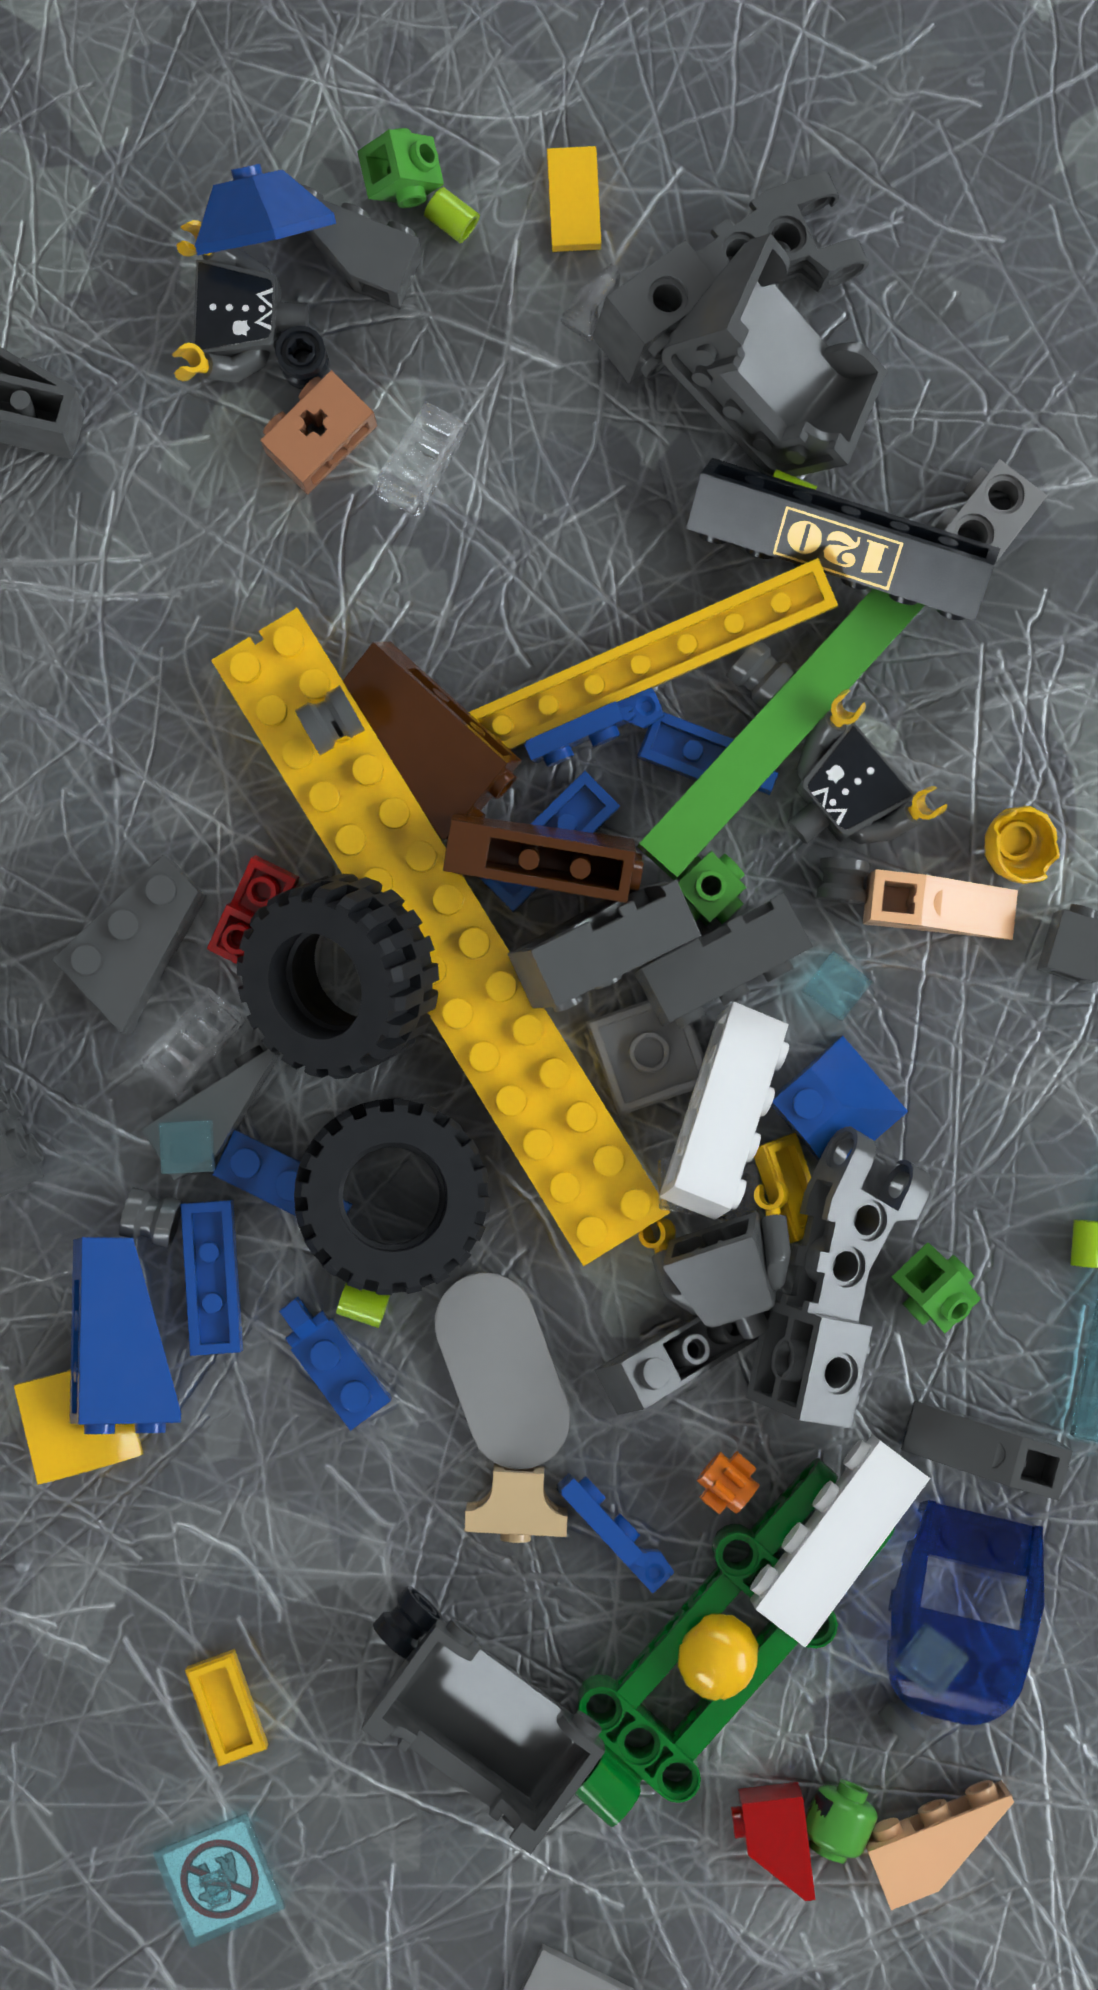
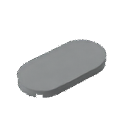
[435,1271,570,1469]

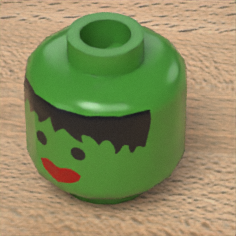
[805,1779,878,1864]

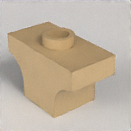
[464,1463,568,1543]

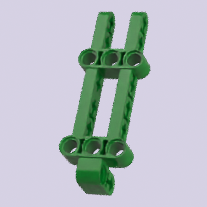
[575,1458,895,1827]

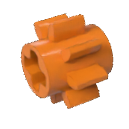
[696,1451,760,1515]

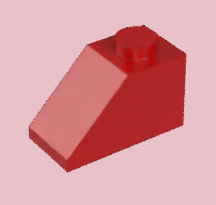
[731,1782,816,1901]

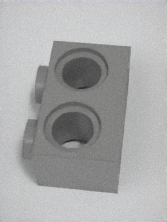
[935,459,1048,562]

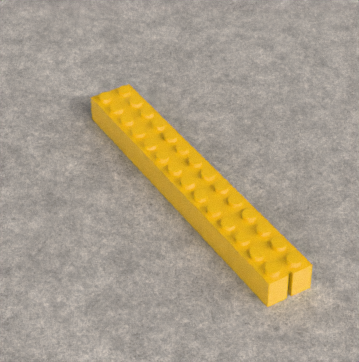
[211,608,671,1266]

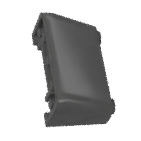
[662,233,887,477]
[361,1618,605,1855]

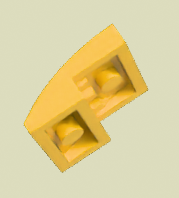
[14,1369,143,1485]

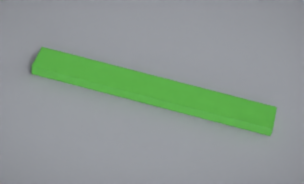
[637,589,925,880]

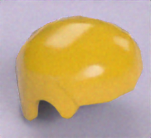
[984,805,1060,884]
[677,1614,758,1701]

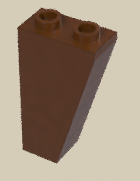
[343,641,522,840]
[443,814,644,903]

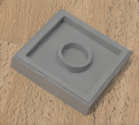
[585,1000,704,1116]

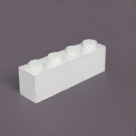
[659,1001,789,1220]
[750,1434,930,1648]

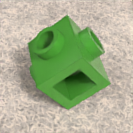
[357,128,444,208]
[678,851,747,926]
[892,1242,981,1334]

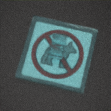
[153,1812,285,1948]

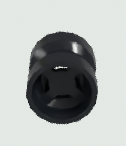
[275,326,330,389]
[373,1586,444,1659]

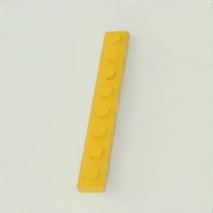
[469,558,838,750]

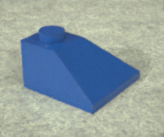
[195,164,336,255]
[771,1036,908,1161]

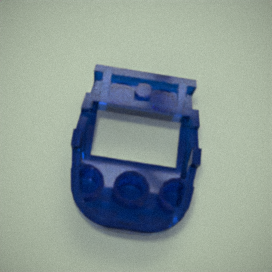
[887,1500,1045,1726]

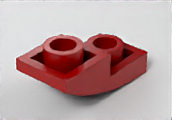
[207,855,300,964]

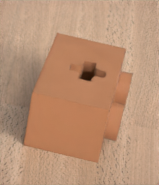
[260,370,377,495]

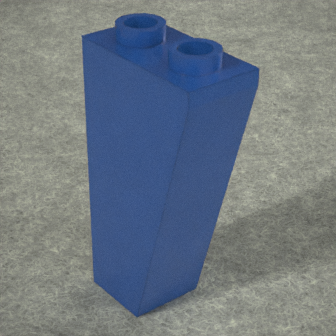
[70,1237,181,1434]

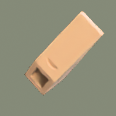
[863,869,1018,940]
[866,1780,1014,1910]

